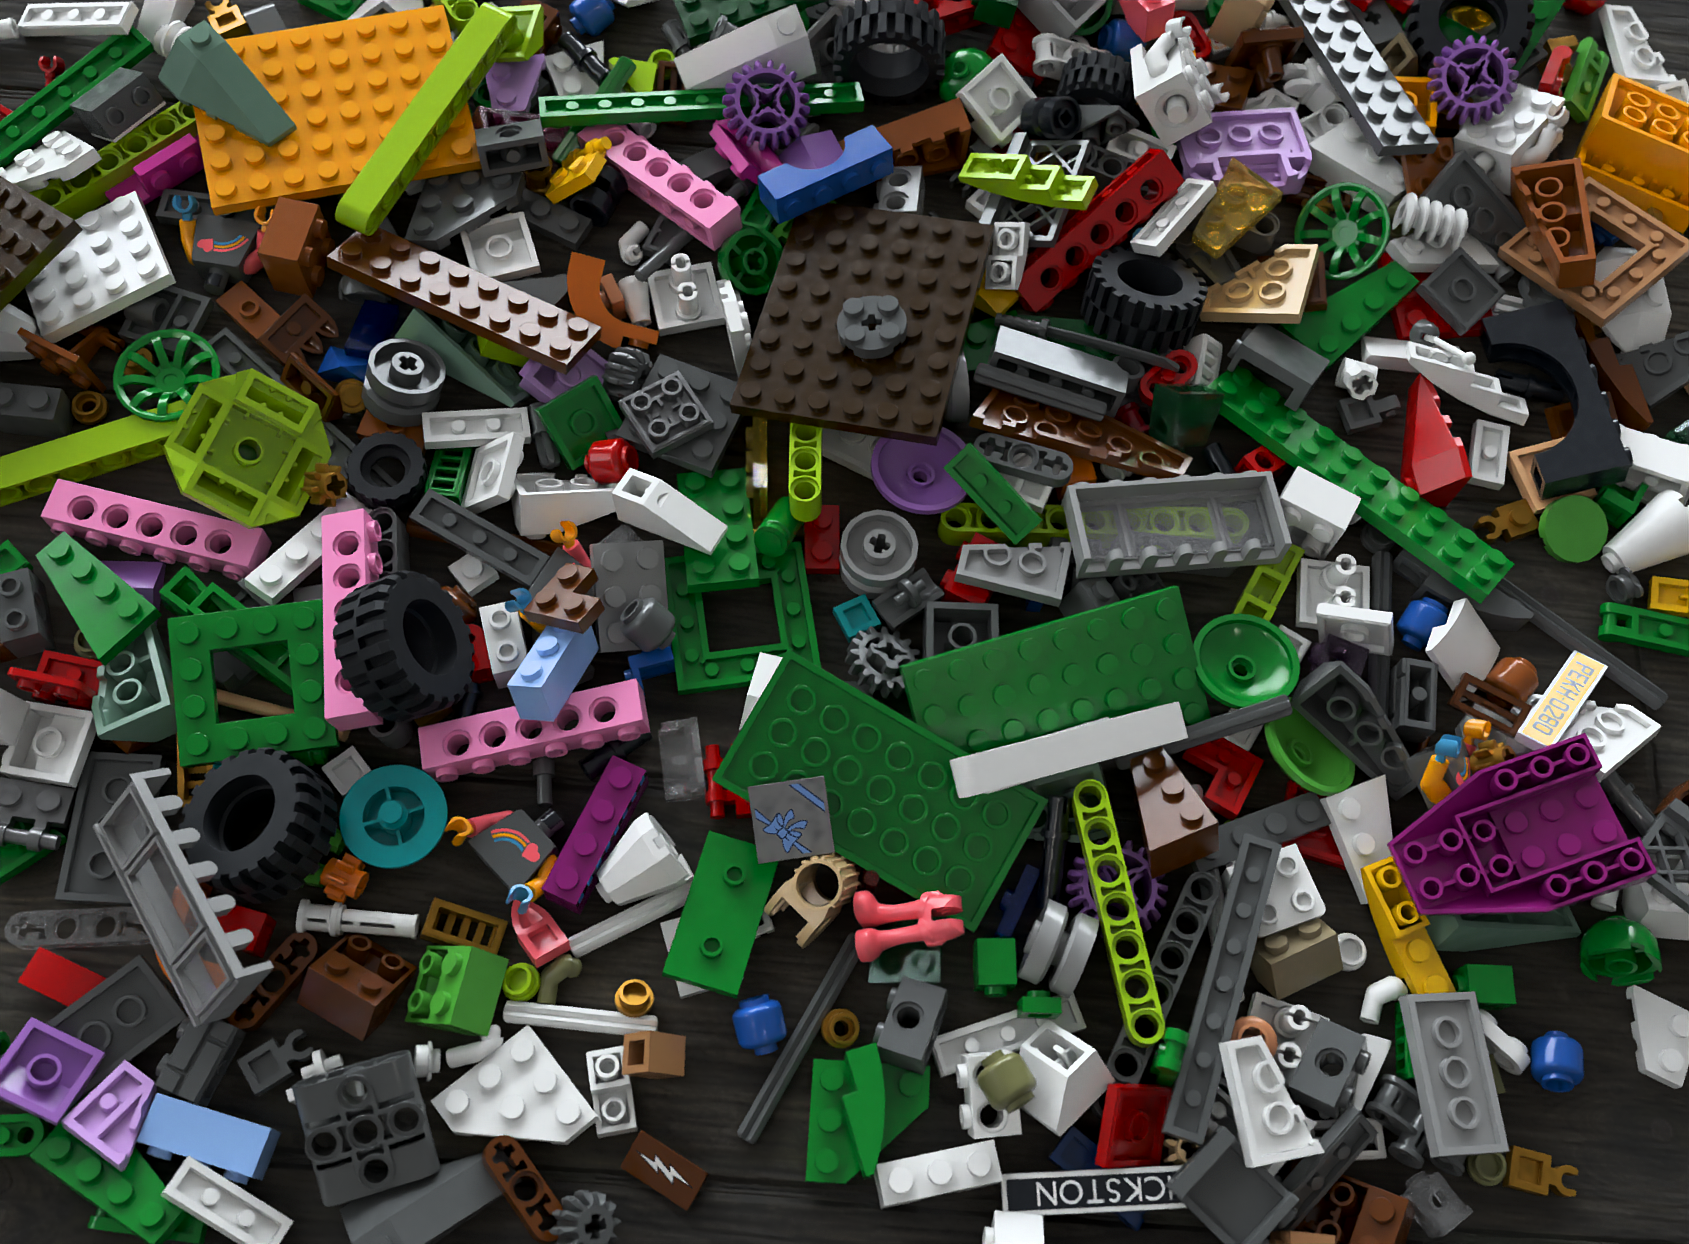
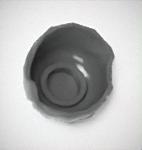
[338,275,392,306]

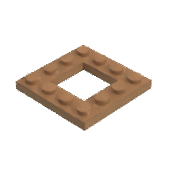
[1497,176,1689,328]

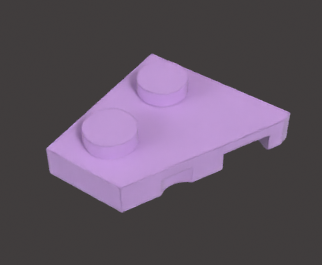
[486,53,546,123]
[61,1060,157,1172]

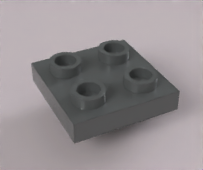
[118,285,215,361]

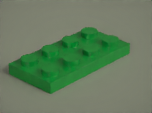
[677,468,760,594]

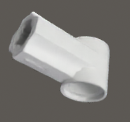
[1335,357,1379,400]

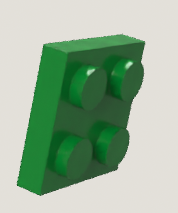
[535,375,623,471]

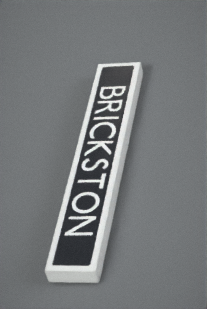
[1001,1165,1187,1215]

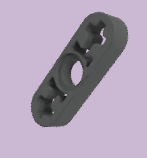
[974,433,1073,488]

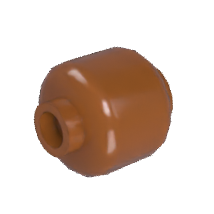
[1484,657,1539,709]

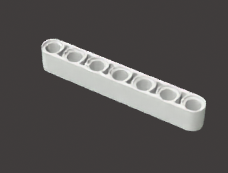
[949,702,1188,798]

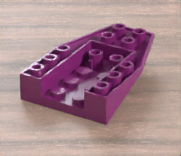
[1387,733,1657,915]

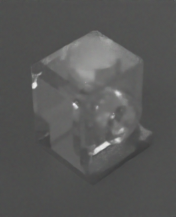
[1400,1170,1473,1238]

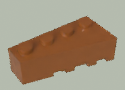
[838,97,971,192]
[1510,158,1596,289]

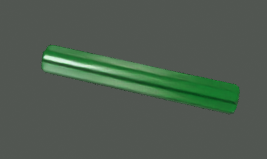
[552,56,636,167]

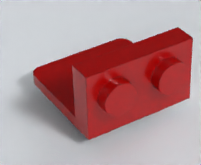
[7,650,103,711]

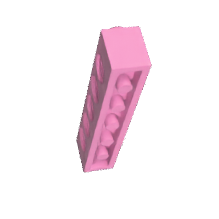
[577,124,743,251]
[41,479,272,581]
[321,508,383,731]
[418,679,650,782]

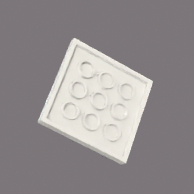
[25,191,176,344]

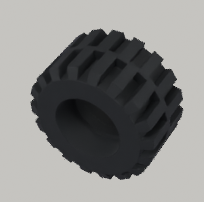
[1056,51,1136,116]

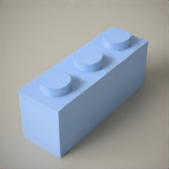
[507,625,599,722]
[136,1093,281,1185]

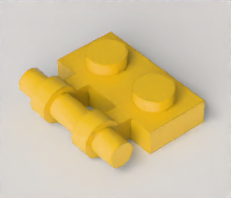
[545,137,612,204]

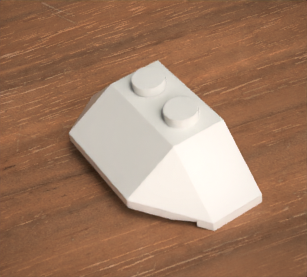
[1595,246,1672,354]

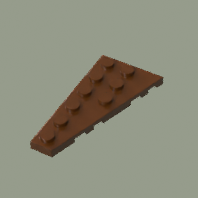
[969,388,1193,479]

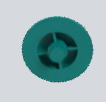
[339,765,448,869]

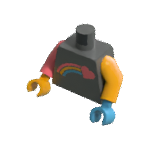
[172,195,274,295]
[505,521,595,633]
[1405,719,1492,810]
[444,808,565,914]

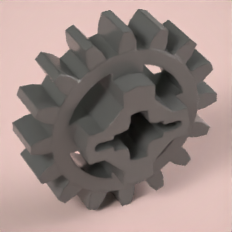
[845,626,920,698]

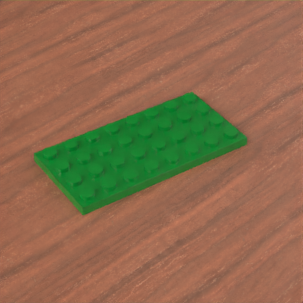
[899,585,1211,755]
[712,649,1048,932]

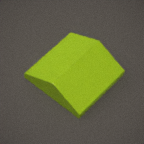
[495,4,544,63]

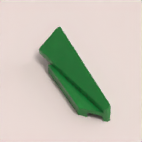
[159,566,293,697]

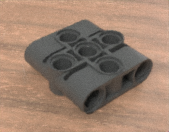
[291,1050,441,1206]

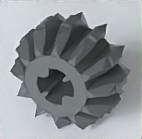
[602,346,653,403]
[549,1190,622,1244]

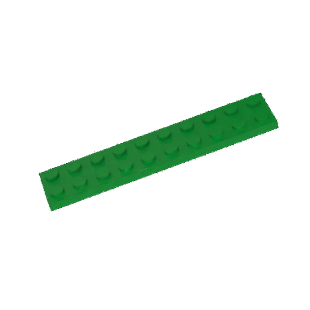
[1199,366,1514,604]

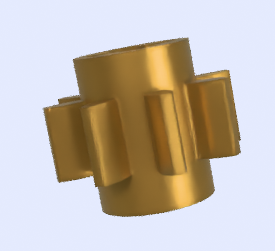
[302,463,349,507]
[1469,739,1516,775]

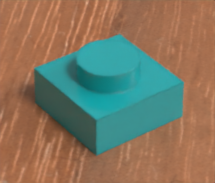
[833,594,881,643]

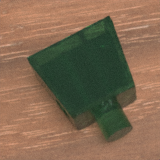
[1149,383,1225,453]

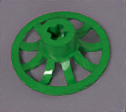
[1294,182,1391,281]
[113,329,221,422]

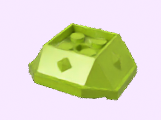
[163,368,332,529]

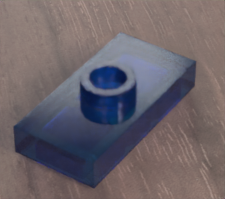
[344,299,399,359]
[992,864,1040,938]

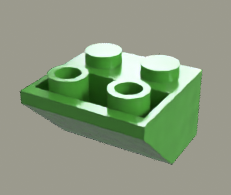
[405,945,509,1037]

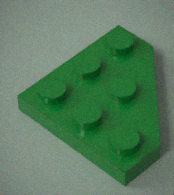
[805,1059,930,1185]

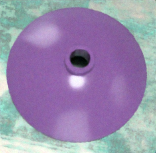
[870,427,968,515]

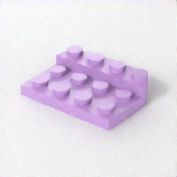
[1175,107,1312,198]

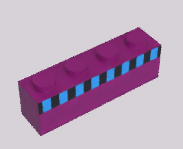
[542,755,649,915]

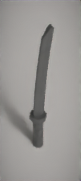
[994,313,1180,372]

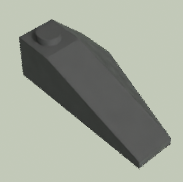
[339,1148,523,1244]

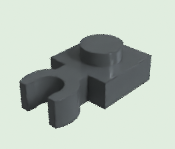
[237,1029,316,1096]

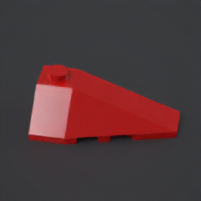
[1400,373,1473,507]

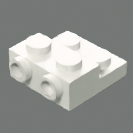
[955,53,1037,149]
[460,211,541,282]
[0,701,97,788]

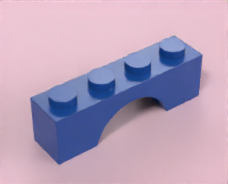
[757,125,894,224]

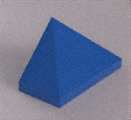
[317,346,369,383]

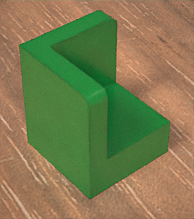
[1593,482,1649,529]

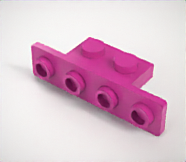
[709,118,783,185]
[105,133,204,205]

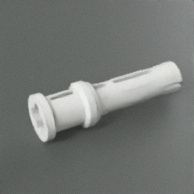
[296,899,420,939]

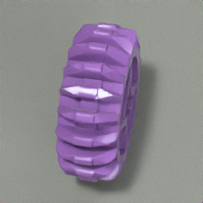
[1427,35,1519,125]
[722,59,810,151]
[1065,840,1168,938]

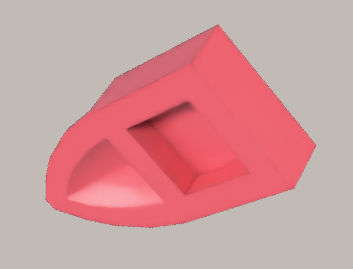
[511,900,570,968]

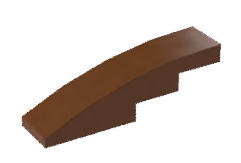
[1573,311,1654,432]

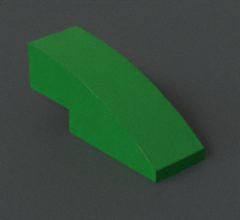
[840,1042,885,1180]

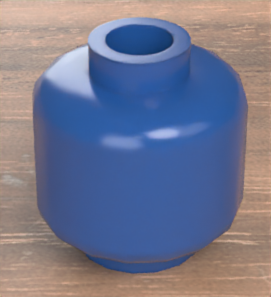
[569,0,616,37]
[1098,19,1146,63]
[1397,597,1449,651]
[732,994,787,1056]
[1530,1031,1584,1092]

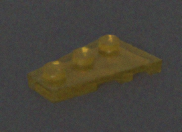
[1191,157,1283,260]
[746,417,768,534]

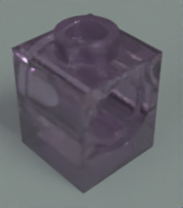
[1308,633,1369,678]

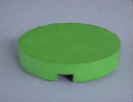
[1538,494,1608,563]

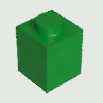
[972,938,1017,998]
[1451,964,1516,1010]

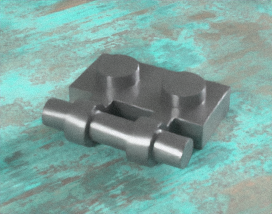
[0,777,77,852]

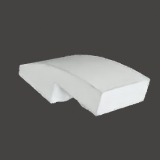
[985,222,1030,290]
[586,1046,638,1138]

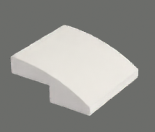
[1425,598,1500,701]

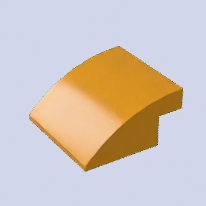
[1574,73,1689,234]

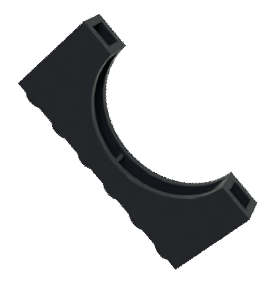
[1479,299,1633,500]

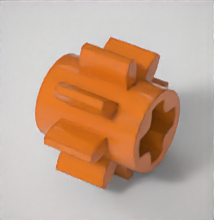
[320,853,369,904]

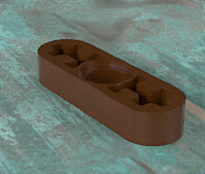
[227,932,322,1032]
[482,1135,563,1244]

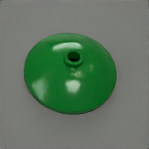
[1193,614,1300,709]

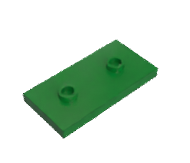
[662,831,779,999]

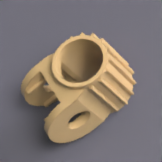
[764,852,861,948]

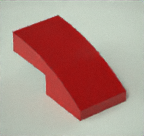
[18,946,107,1006]

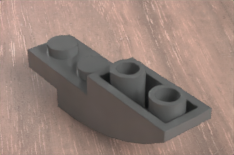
[1393,548,1534,631]

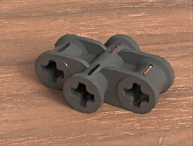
[1365,1074,1467,1177]

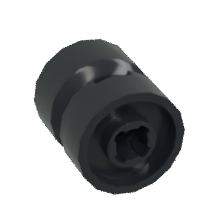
[1020,96,1082,140]
[569,165,628,227]

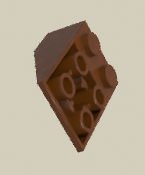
[1284,1158,1415,1244]

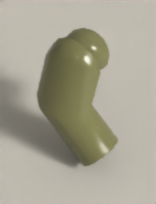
[536,954,582,1005]

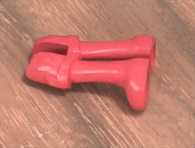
[853,890,964,962]

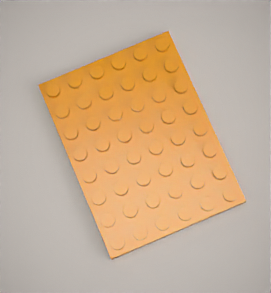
[193,5,482,216]

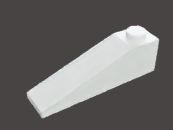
[511,472,618,539]

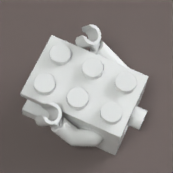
[1130,16,1230,147]
[1454,82,1569,196]

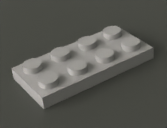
[1399,991,1510,1158]

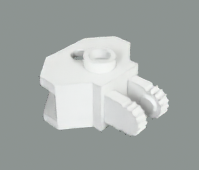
[1281,56,1343,113]

